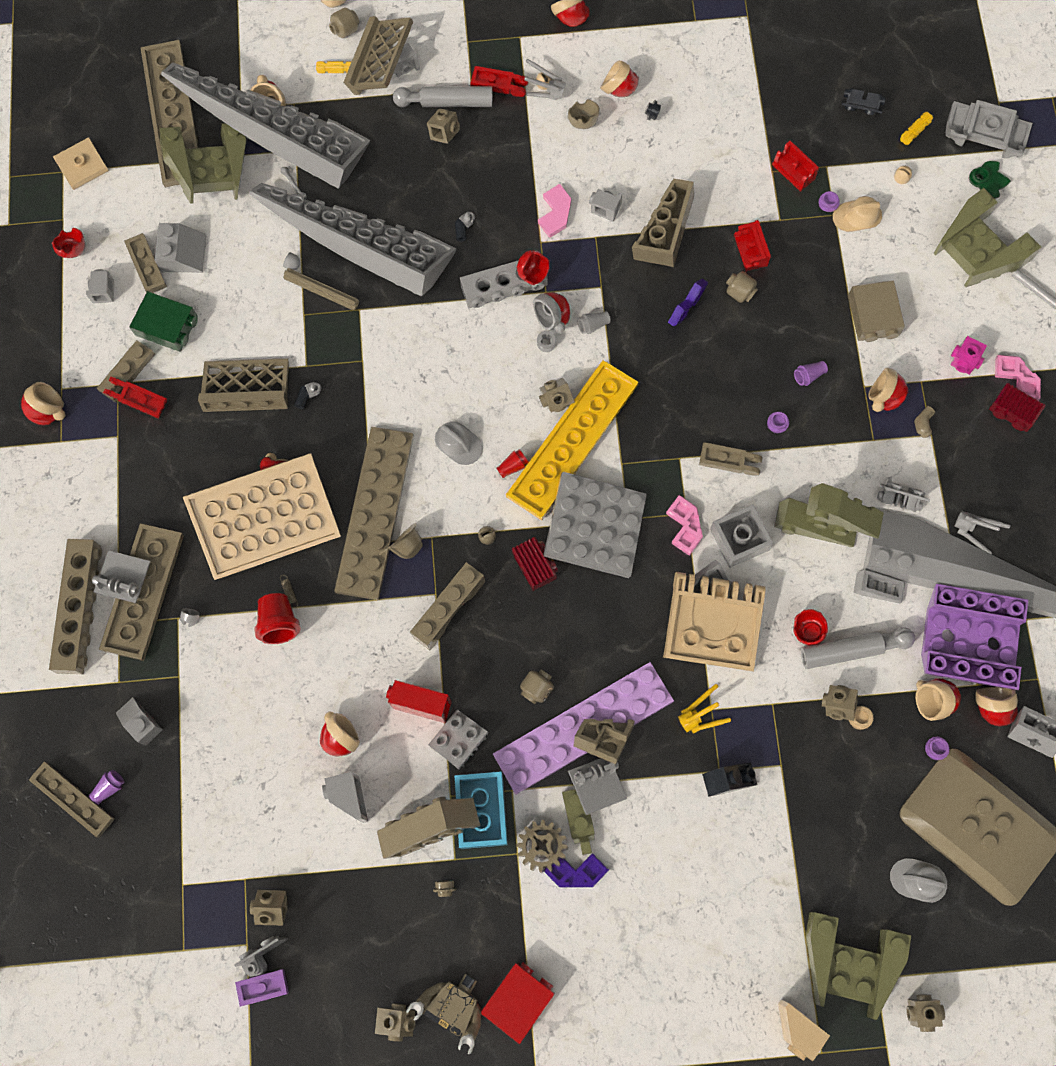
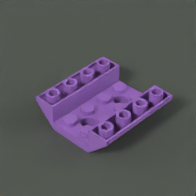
[921,584,1028,690]

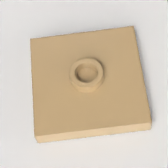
[53,137,109,190]

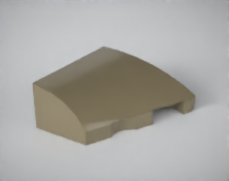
[573,719,635,764]

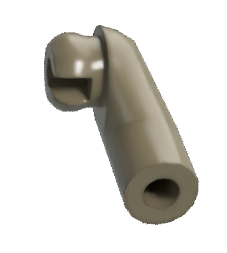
[914,406,935,438]

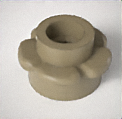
[433,880,456,897]

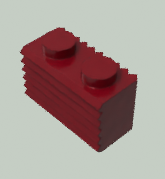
[989,383,1045,432]
[512,537,558,591]

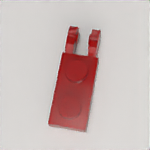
[470,66,528,97]
[103,376,167,419]

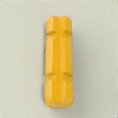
[316,61,352,73]
[900,112,933,145]

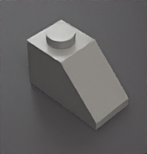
[116,697,163,746]

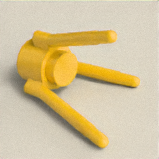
[678,684,731,734]

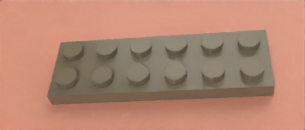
[99,523,184,661]

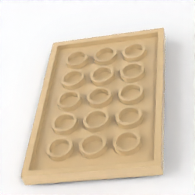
[183,453,341,580]

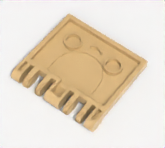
[663,572,765,672]

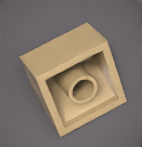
[778,1000,830,1061]

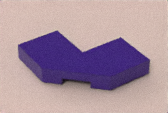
[668,279,708,326]
[544,853,609,888]

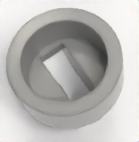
[283,252,300,270]
[180,608,200,627]

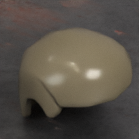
[567,99,600,129]

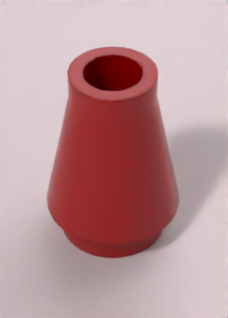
[496,449,529,478]

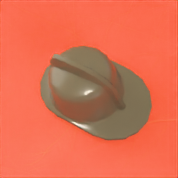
[378,523,423,559]

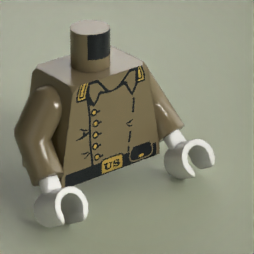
[406,973,481,1054]

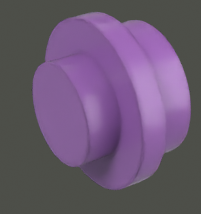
[818,191,840,212]
[767,412,789,433]
[925,737,949,760]

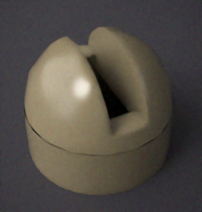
[478,526,496,545]

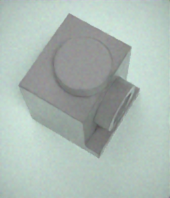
[389,43,420,77]
[589,189,622,221]
[86,269,114,304]

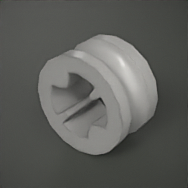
[537,331,556,352]

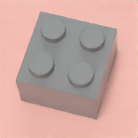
[710,504,773,568]

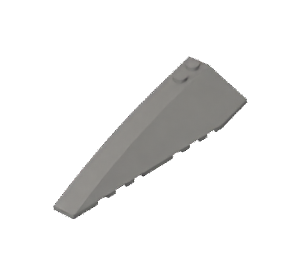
[161,63,370,189]
[250,183,457,296]
[863,510,1056,618]

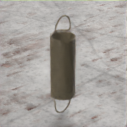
[280,575,298,608]

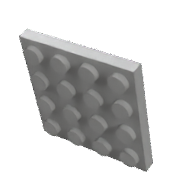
[544,472,646,578]

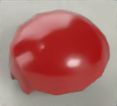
[52,227,85,258]
[516,250,549,285]
[793,609,828,646]

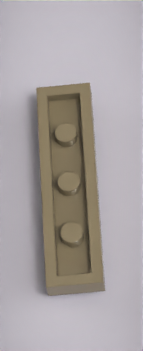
[29,762,115,837]

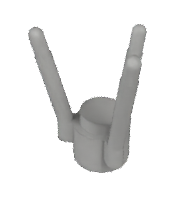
[525,59,566,100]
[954,511,1010,555]

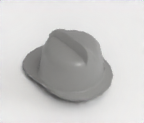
[435,422,482,465]
[890,858,947,903]

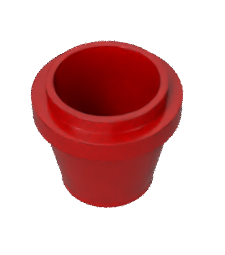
[254,593,301,644]

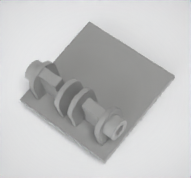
[877,481,930,512]
[92,550,151,603]
[428,709,488,769]
[568,758,627,815]
[234,936,288,977]

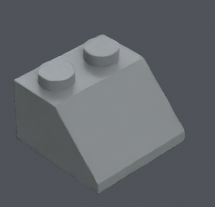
[155,223,206,273]
[322,772,368,823]

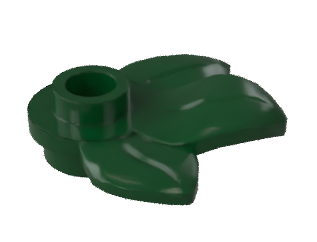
[969,161,1011,199]

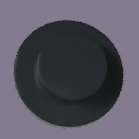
[645,100,661,121]

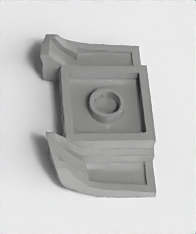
[946,100,1032,158]

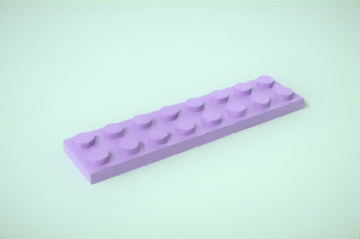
[493,662,674,795]

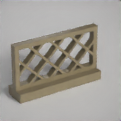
[343,16,414,95]
[198,359,289,412]

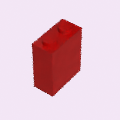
[386,680,452,723]
[481,962,555,1044]

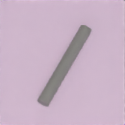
[1012,269,1056,309]

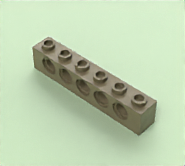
[49,539,102,675]

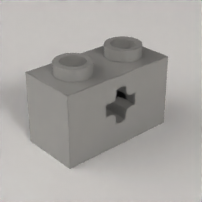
[1008,706,1056,758]

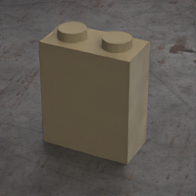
[848,281,905,342]

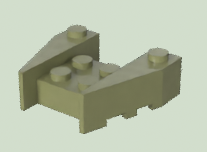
[159,123,246,204]
[934,188,1041,287]
[774,483,884,547]
[805,912,911,1020]

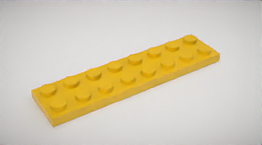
[506,360,639,520]

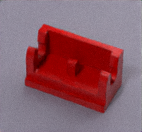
[772,141,819,191]
[734,220,771,271]

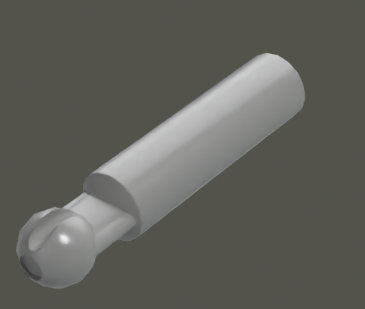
[393,86,493,107]
[800,627,915,670]

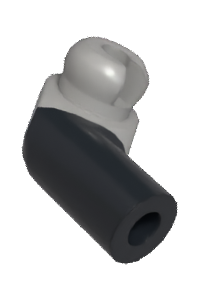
[455,212,475,242]
[294,382,321,409]

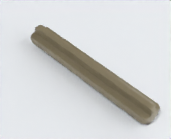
[283,268,359,311]

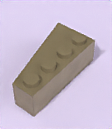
[632,178,694,267]
[377,796,480,859]

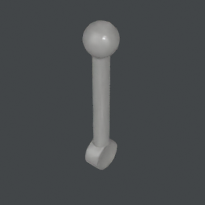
[281,167,307,200]

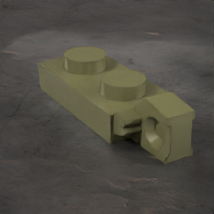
[562,789,595,855]

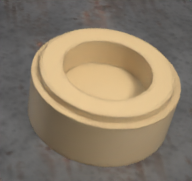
[849,706,873,730]

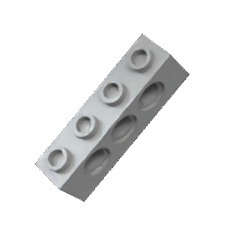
[460,261,548,309]

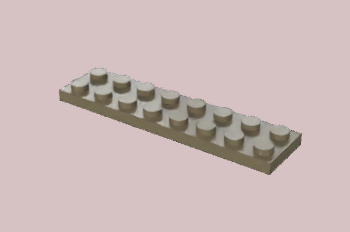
[141,40,199,188]
[335,427,414,600]

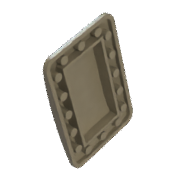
[900,749,1056,906]

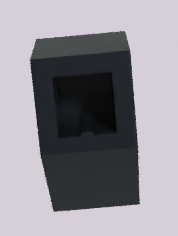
[702,762,758,797]

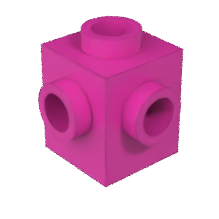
[950,336,987,375]

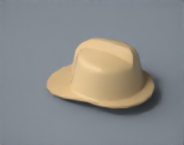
[833,196,882,232]

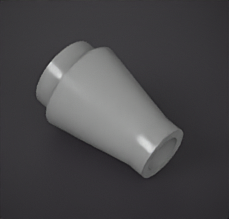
[577,311,610,334]

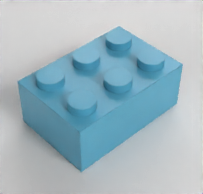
[455,772,508,849]

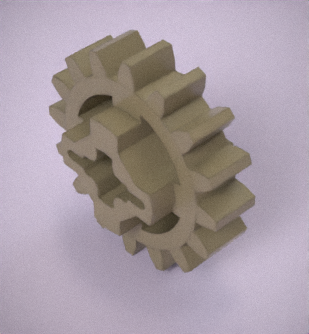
[516,820,568,873]

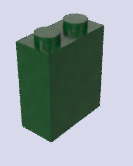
[129,291,198,352]

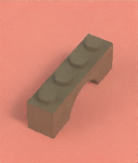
[410,562,485,651]

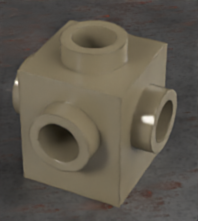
[427,109,460,144]
[539,378,574,413]
[822,685,858,721]
[250,890,288,926]
[906,994,945,1032]
[375,1003,416,1041]

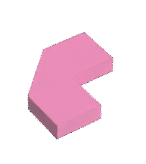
[538,184,571,238]
[995,355,1041,401]
[666,495,703,556]

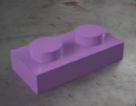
[235,969,289,1007]

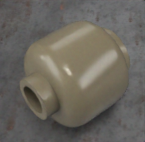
[329,8,359,38]
[726,271,758,303]
[520,669,554,704]

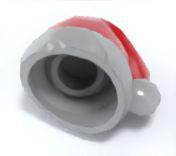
[533,292,570,334]

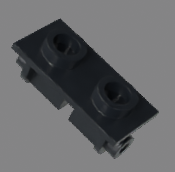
[842,87,886,115]

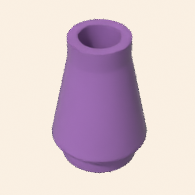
[794,361,828,386]
[89,770,124,804]

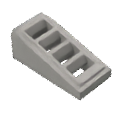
[854,569,905,604]

